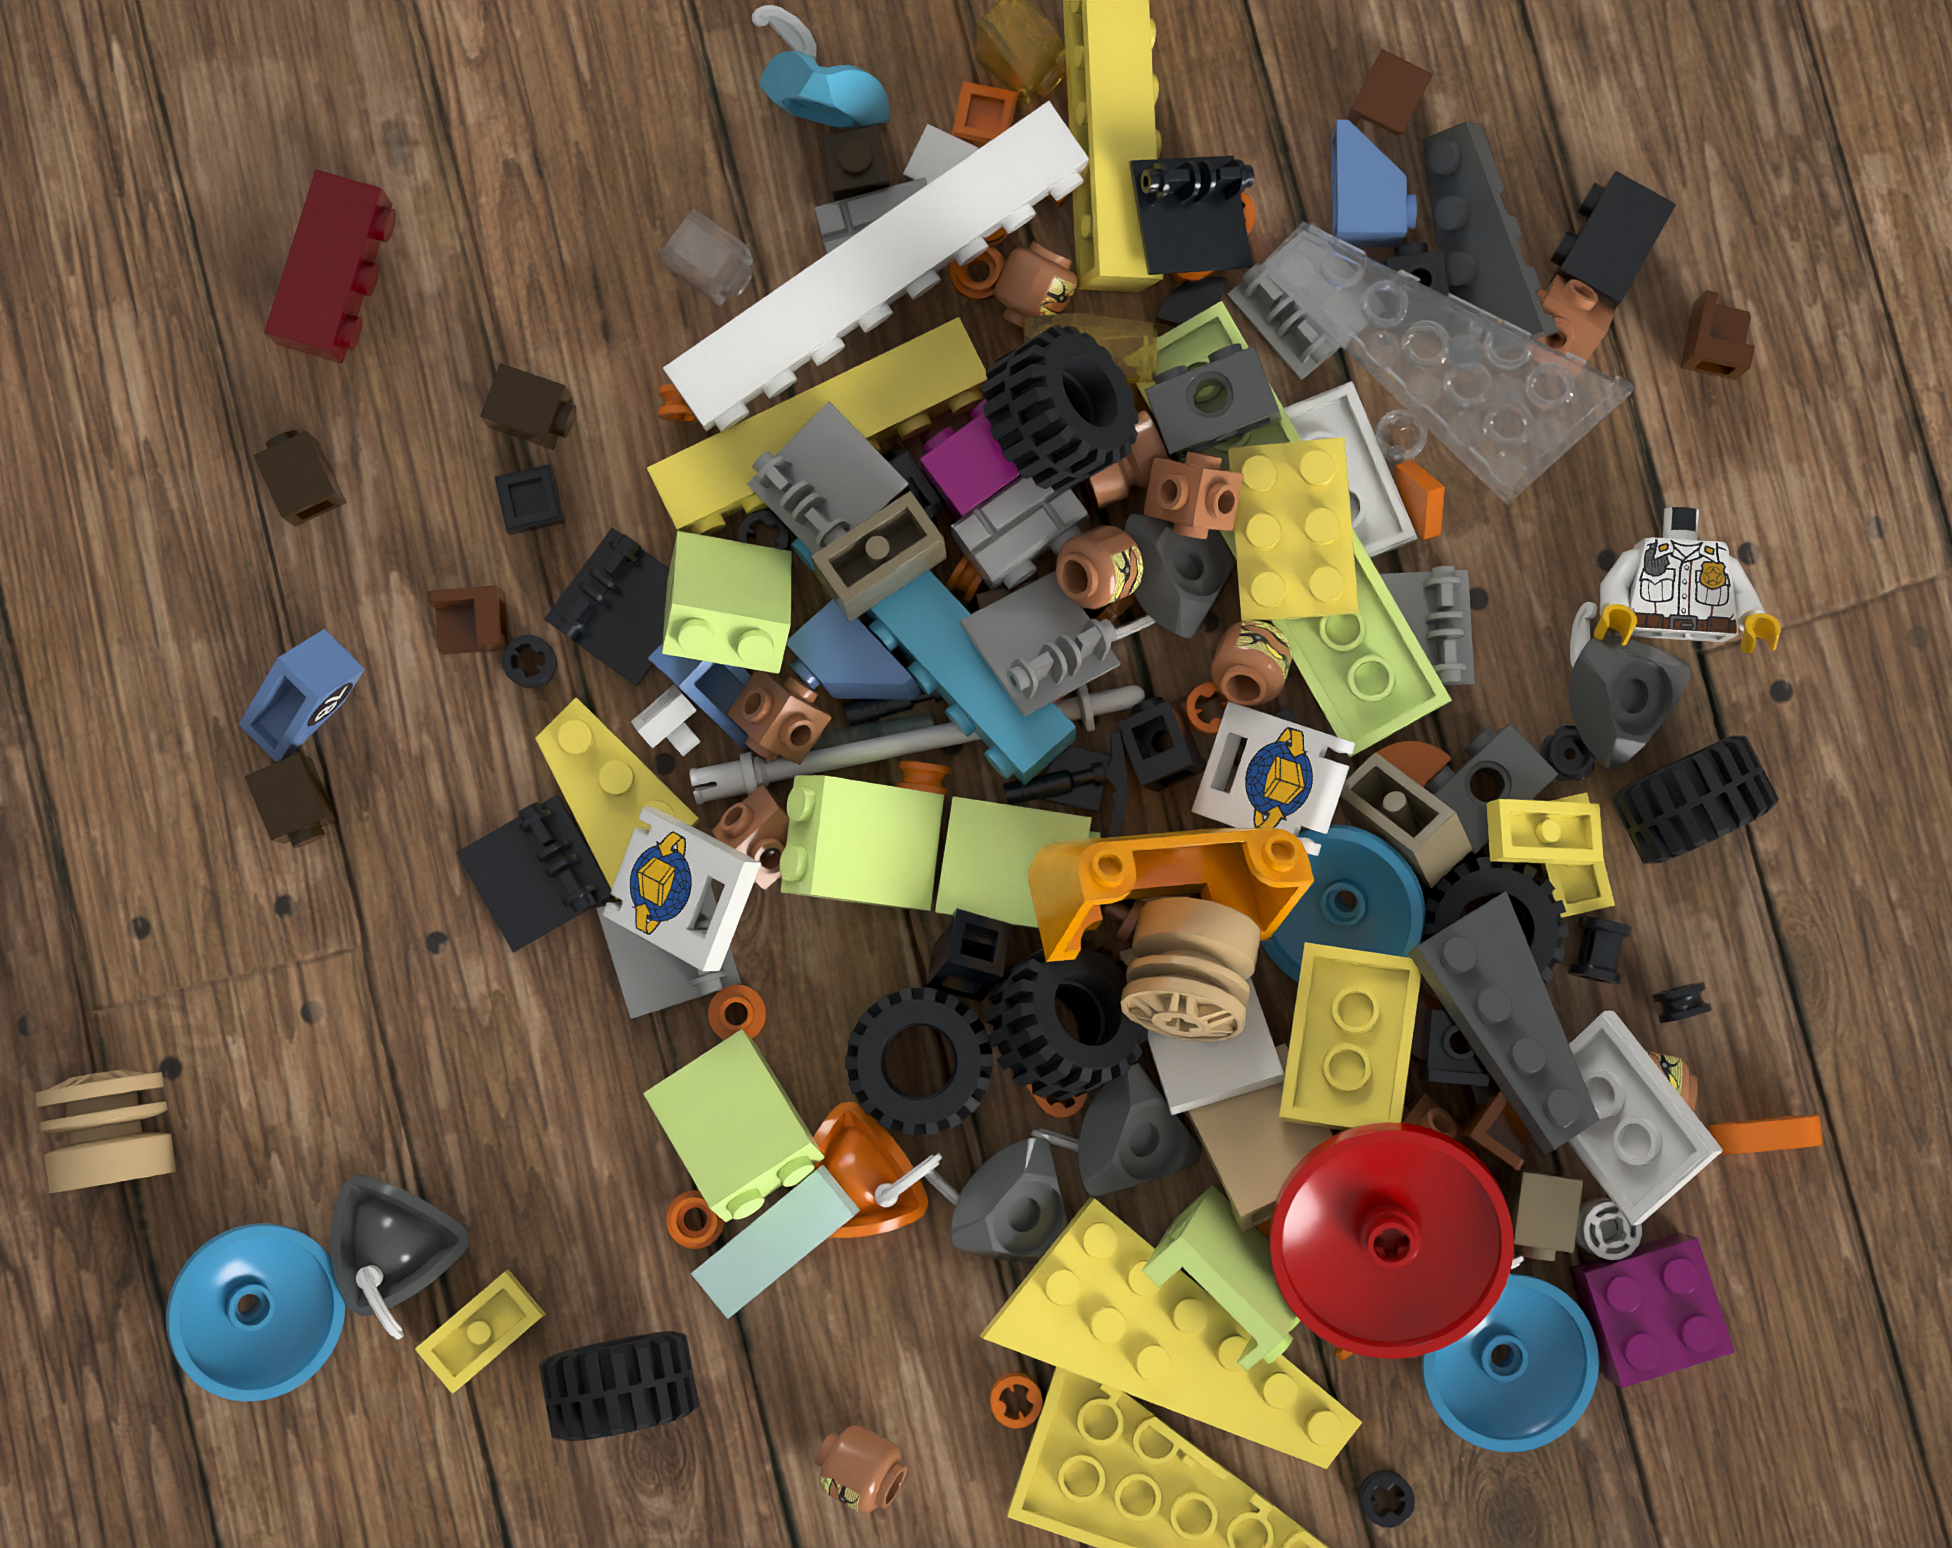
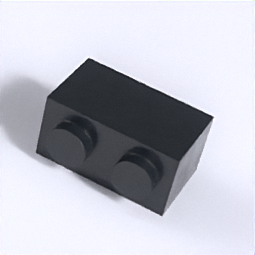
[1549,171,1676,309]

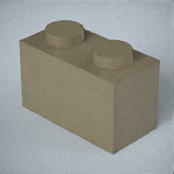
[811,491,947,622]
[1338,752,1473,889]
[1499,1166,1583,1261]

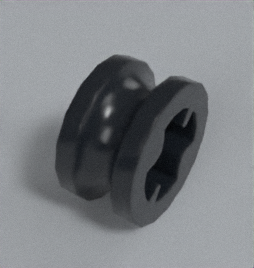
[738,510,791,551]
[502,635,557,689]
[1652,982,1712,1023]
[1358,1470,1415,1528]

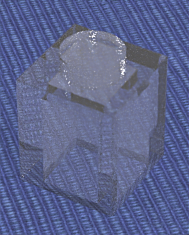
[659,208,754,306]

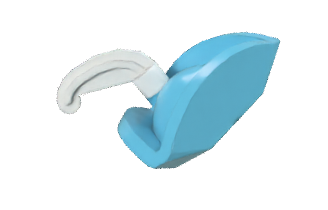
[752,5,890,130]

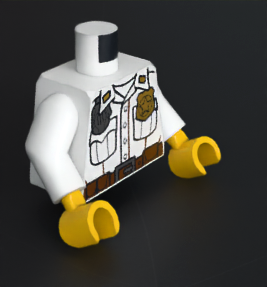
[1594,507,1781,654]

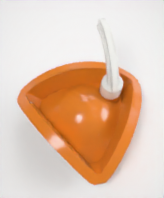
[793,1101,942,1238]

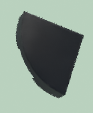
[1155,277,1226,327]

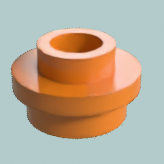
[950,244,1006,300]
[708,985,767,1040]
[666,1190,725,1249]

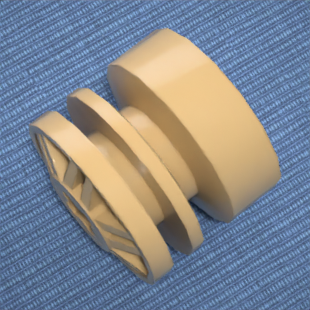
[1121,897,1260,1042]
[34,1069,176,1193]

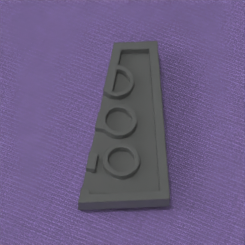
[1422,121,1559,361]

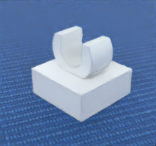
[631,684,701,756]

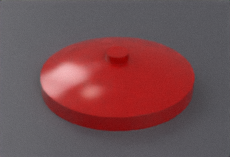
[1269,1122,1514,1359]

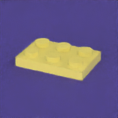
[1228,437,1359,622]
[1279,942,1421,1131]

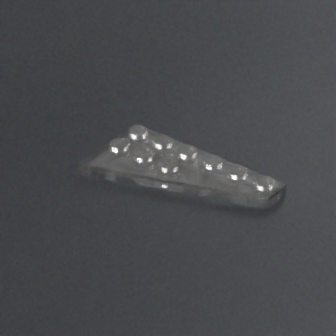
[1260,221,1635,505]

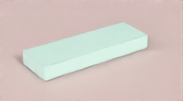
[691,1164,860,1319]

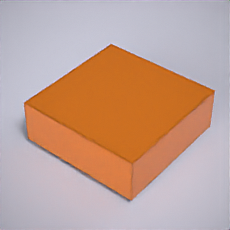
[952,81,1018,147]

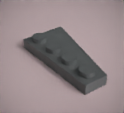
[1408,891,1600,1155]

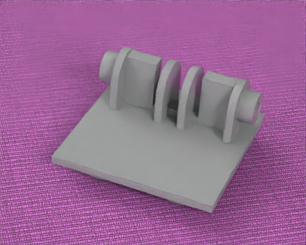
[1227,222,1387,380]
[747,401,909,554]
[1380,566,1475,686]
[959,570,1121,717]
[596,884,742,1019]

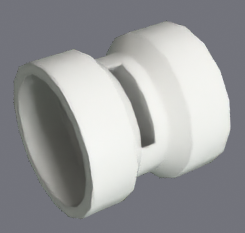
[1575,1197,1642,1260]

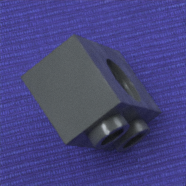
[1144,343,1282,460]
[1423,724,1559,857]

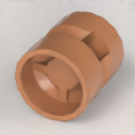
[1083,410,1169,510]

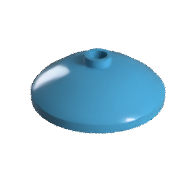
[1261,824,1426,982]
[166,1223,346,1401]
[1421,1273,1599,1452]

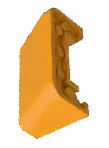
[1028,828,1314,962]

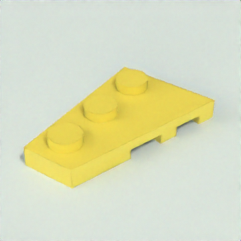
[535,697,701,901]

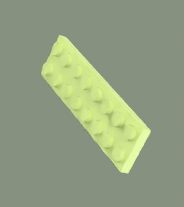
[1122,301,1452,758]

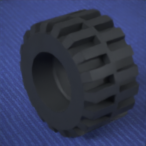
[982,325,1138,491]
[1611,736,1779,864]
[1421,857,1569,983]
[986,939,1148,1100]
[845,988,993,1136]
[539,1331,699,1442]

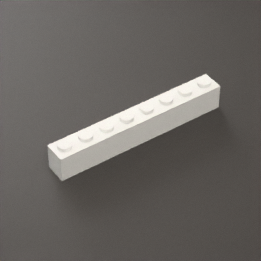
[663,101,1089,432]

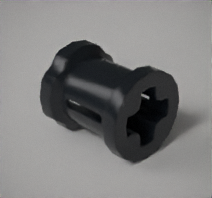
[1568,916,1632,985]

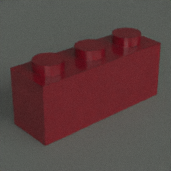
[264,169,396,364]

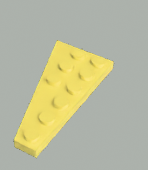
[980,1197,1362,1469]
[1007,1366,1330,1548]

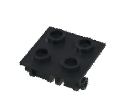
[1129,155,1254,275]
[544,528,669,687]
[456,795,613,953]

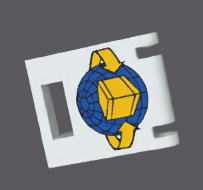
[1191,701,1356,856]
[603,806,761,971]

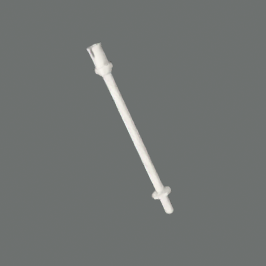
[690,684,1145,805]

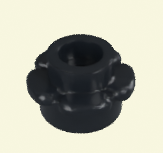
[1541,725,1596,781]

